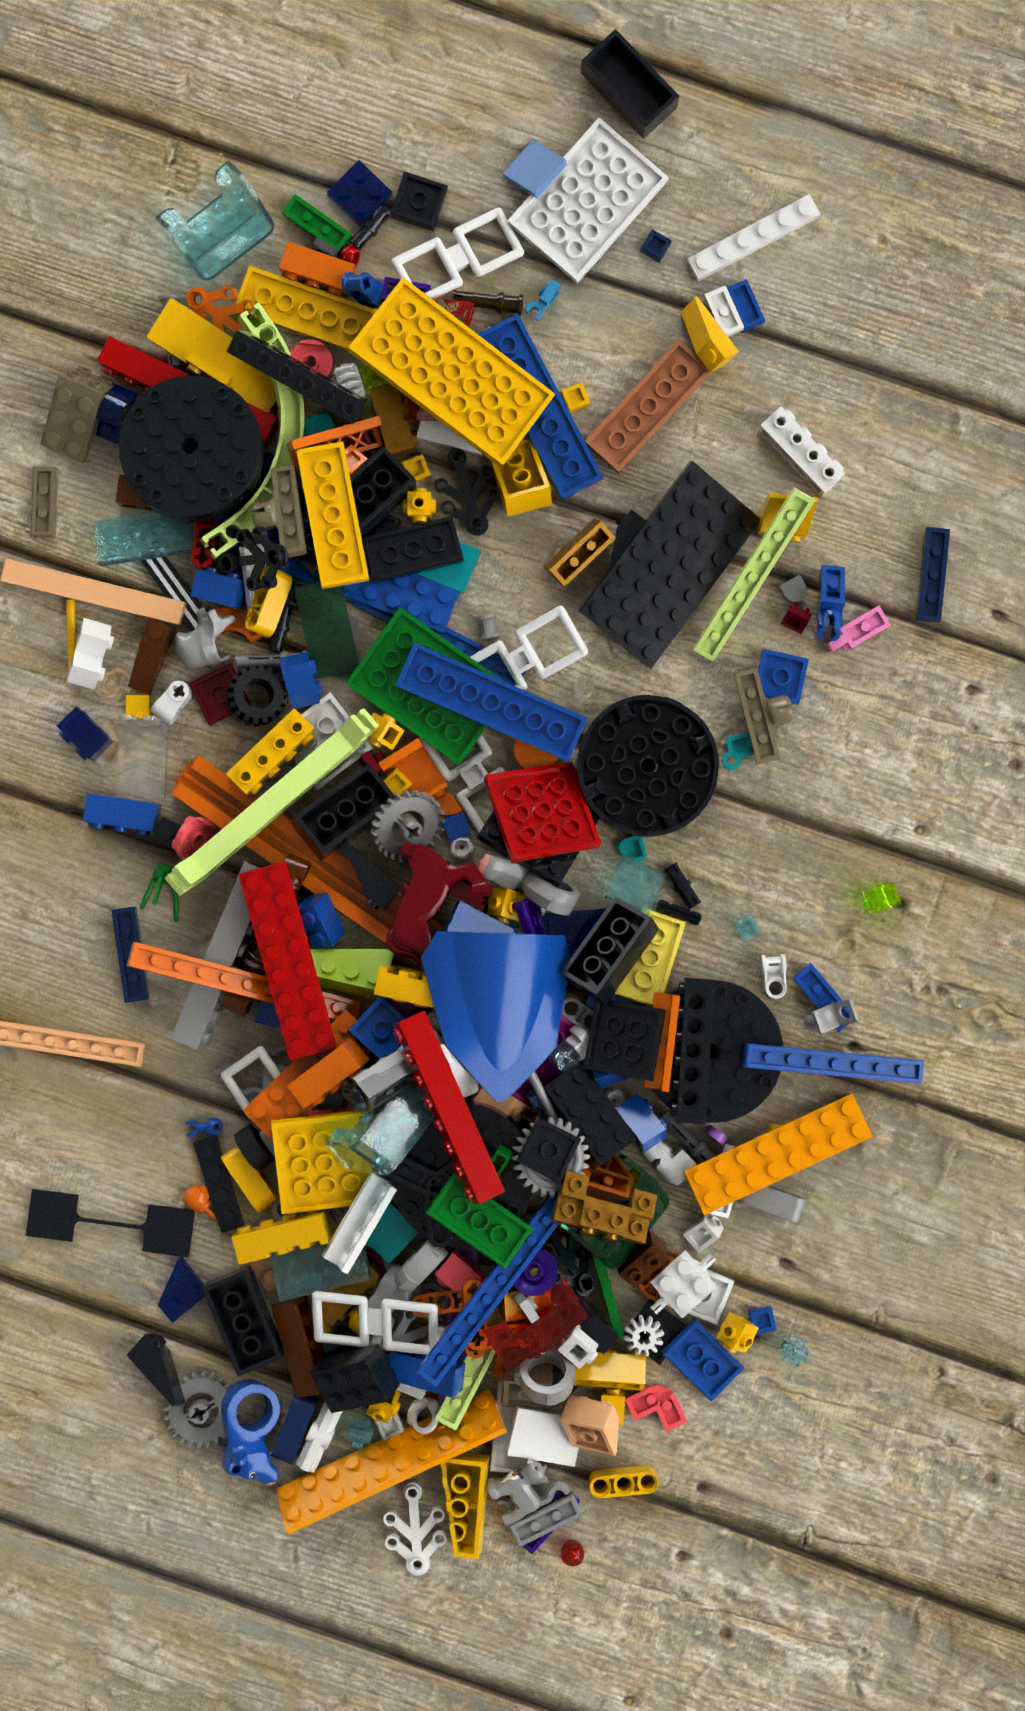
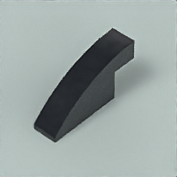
[535,1273,620,1355]

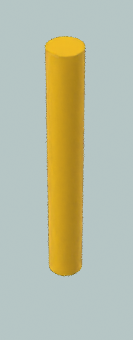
[66,599,77,670]

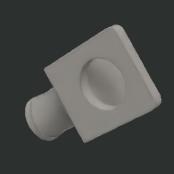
[804,999,859,1034]

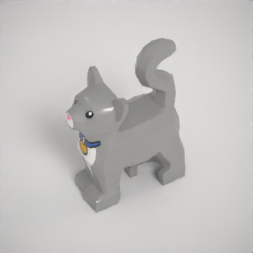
[487,1459,570,1526]

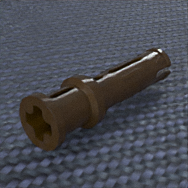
[452,290,524,316]

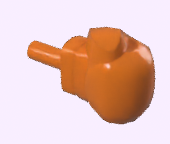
[183,1185,217,1221]

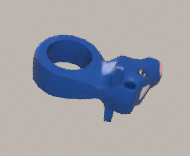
[221,1379,282,1485]

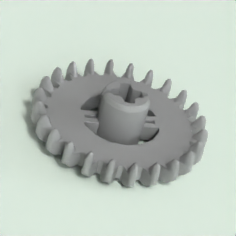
[370,790,445,862]
[511,1117,590,1198]
[162,1370,240,1450]

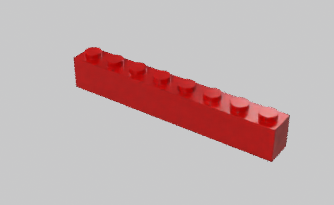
[97,336,279,448]
[393,1011,505,1204]

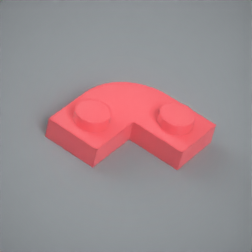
[625,1384,688,1432]

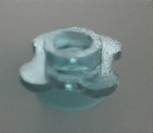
[733,914,761,942]

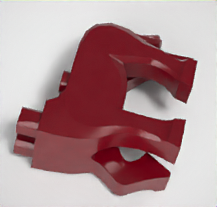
[386,841,493,972]

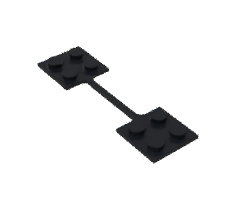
[25,1189,195,1257]

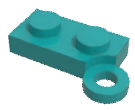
[722,732,754,770]

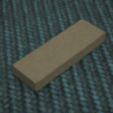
[30,467,58,538]

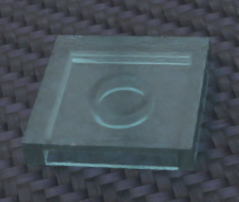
[604,855,666,915]

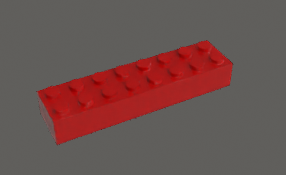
[238,861,337,1061]

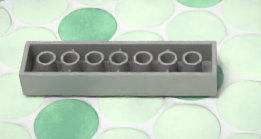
[170,862,261,1050]

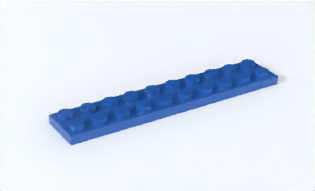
[226,528,460,634]

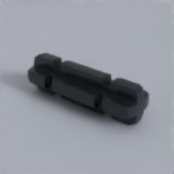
[656,900,702,925]

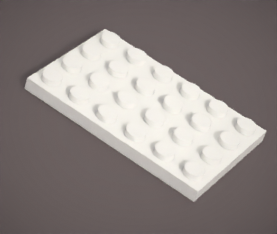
[508,118,669,284]

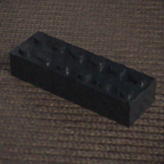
[291,446,416,582]

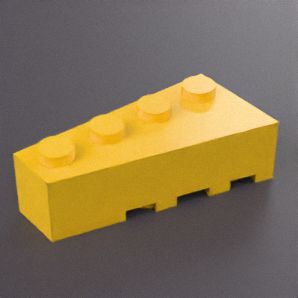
[374,966,435,1011]
[231,1209,333,1265]
[440,1452,490,1560]

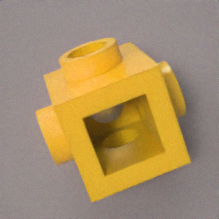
[403,488,436,524]
[368,712,405,750]
[486,887,525,925]
[717,1312,759,1353]
[366,1390,401,1423]

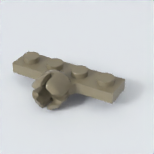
[252,464,307,558]
[733,668,794,765]

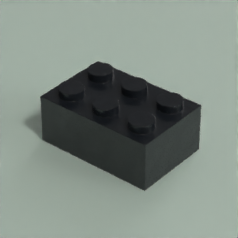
[310,1344,400,1413]

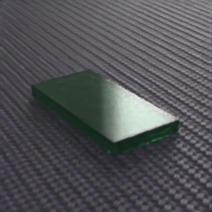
[294,582,359,679]

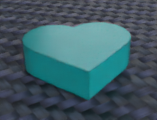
[617,836,647,862]

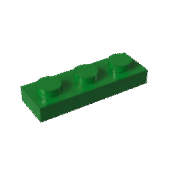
[282,194,352,255]

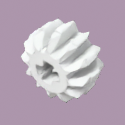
[334,363,365,398]
[623,1314,664,1357]

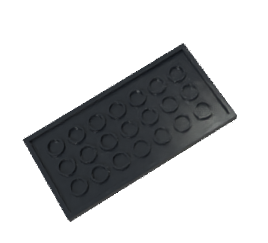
[578,461,760,669]

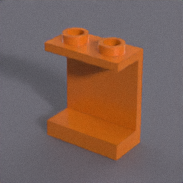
[379,738,449,813]

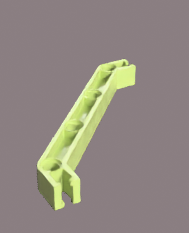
[165,708,379,896]

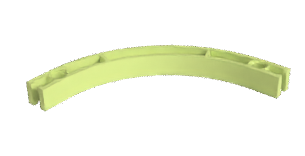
[200,302,305,560]

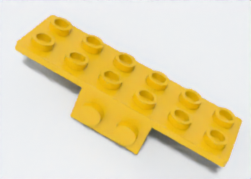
[147,298,277,413]

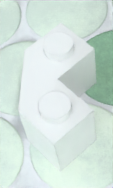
[67,618,114,690]

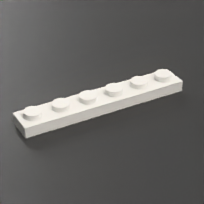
[687,194,820,282]

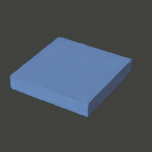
[503,140,567,199]

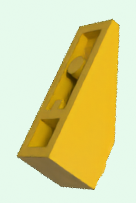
[681,297,739,373]

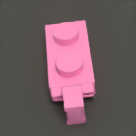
[826,606,891,653]

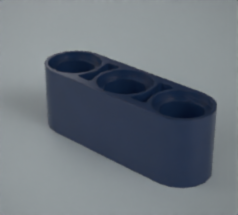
[270,1393,318,1465]

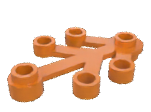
[186,286,263,340]

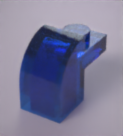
[96,384,137,444]

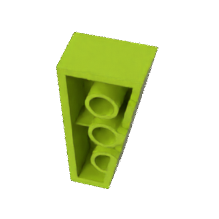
[310,949,397,1000]

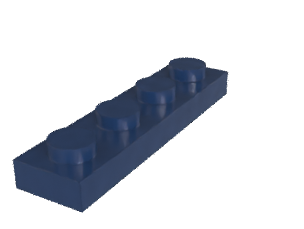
[916,527,950,623]
[111,906,150,1003]

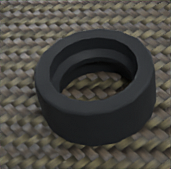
[234,1124,275,1171]

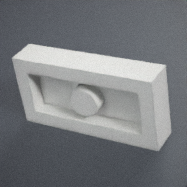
[703,285,744,337]

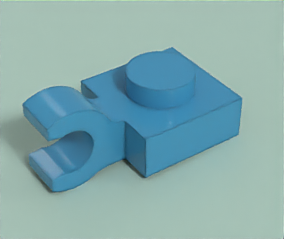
[526,279,561,322]

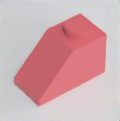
[434,1248,487,1290]

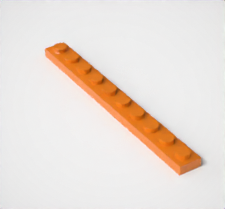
[127,942,361,1020]

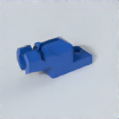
[817,565,845,641]

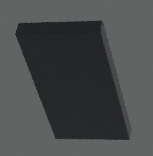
[362,516,464,584]

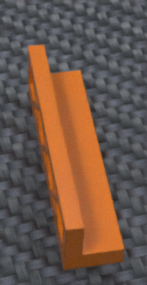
[286,416,383,471]
[643,992,680,1092]

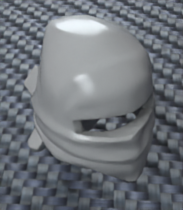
[175,608,235,670]

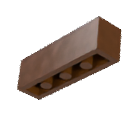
[271,1294,324,1398]

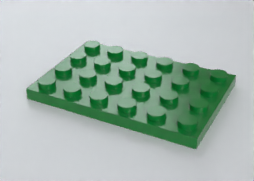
[346,607,503,766]

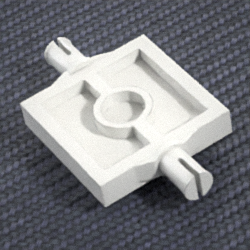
[650,1250,717,1318]

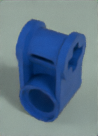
[342,272,383,308]

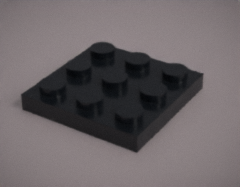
[583,1000,666,1081]

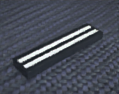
[141,547,207,631]

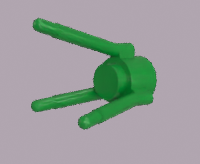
[140,864,179,922]

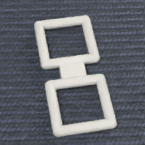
[391,208,524,300]
[470,606,588,690]
[419,735,506,833]
[220,1046,308,1158]
[312,1291,439,1355]

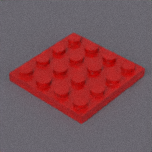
[483,761,602,863]

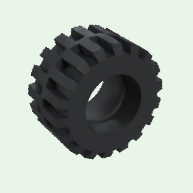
[225,665,288,727]

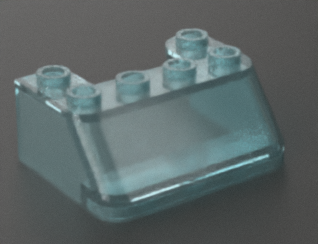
[155,160,274,281]
[326,1083,435,1175]

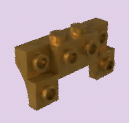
[550,1170,657,1245]

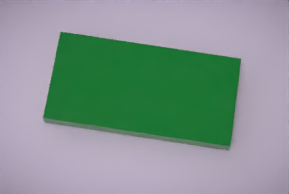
[425,1172,533,1269]

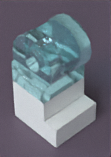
[548,1024,589,1071]

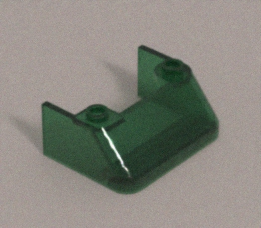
[560,1153,670,1269]

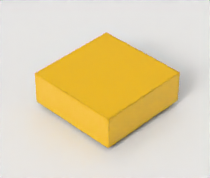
[560,382,590,413]
[401,454,431,483]
[126,695,151,719]
[383,767,413,796]

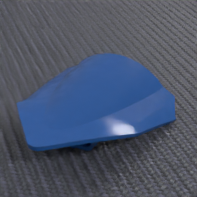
[421,931,570,1102]

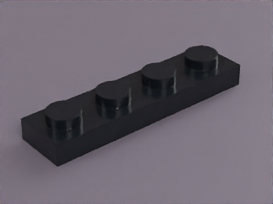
[193,1135,245,1233]

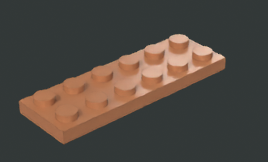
[585,339,712,474]

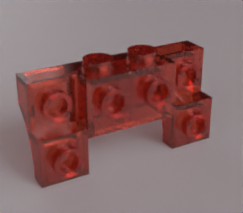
[483,1277,589,1372]

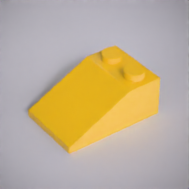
[489,436,552,517]
[757,493,817,543]

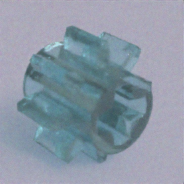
[779,1335,810,1367]
[347,1417,374,1450]

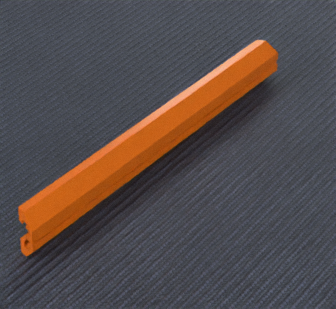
[171,754,445,967]

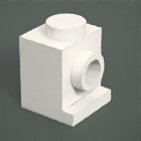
[558,1324,598,1369]

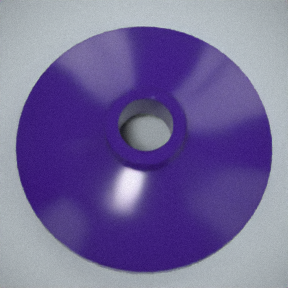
[513,1248,558,1296]

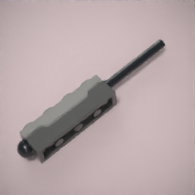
[349,1028,445,1111]

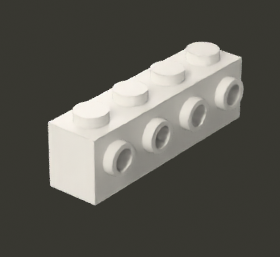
[758,406,845,498]

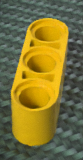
[245,566,292,638]
[221,1146,279,1213]
[589,1465,658,1498]

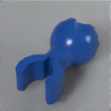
[185,1117,223,1137]

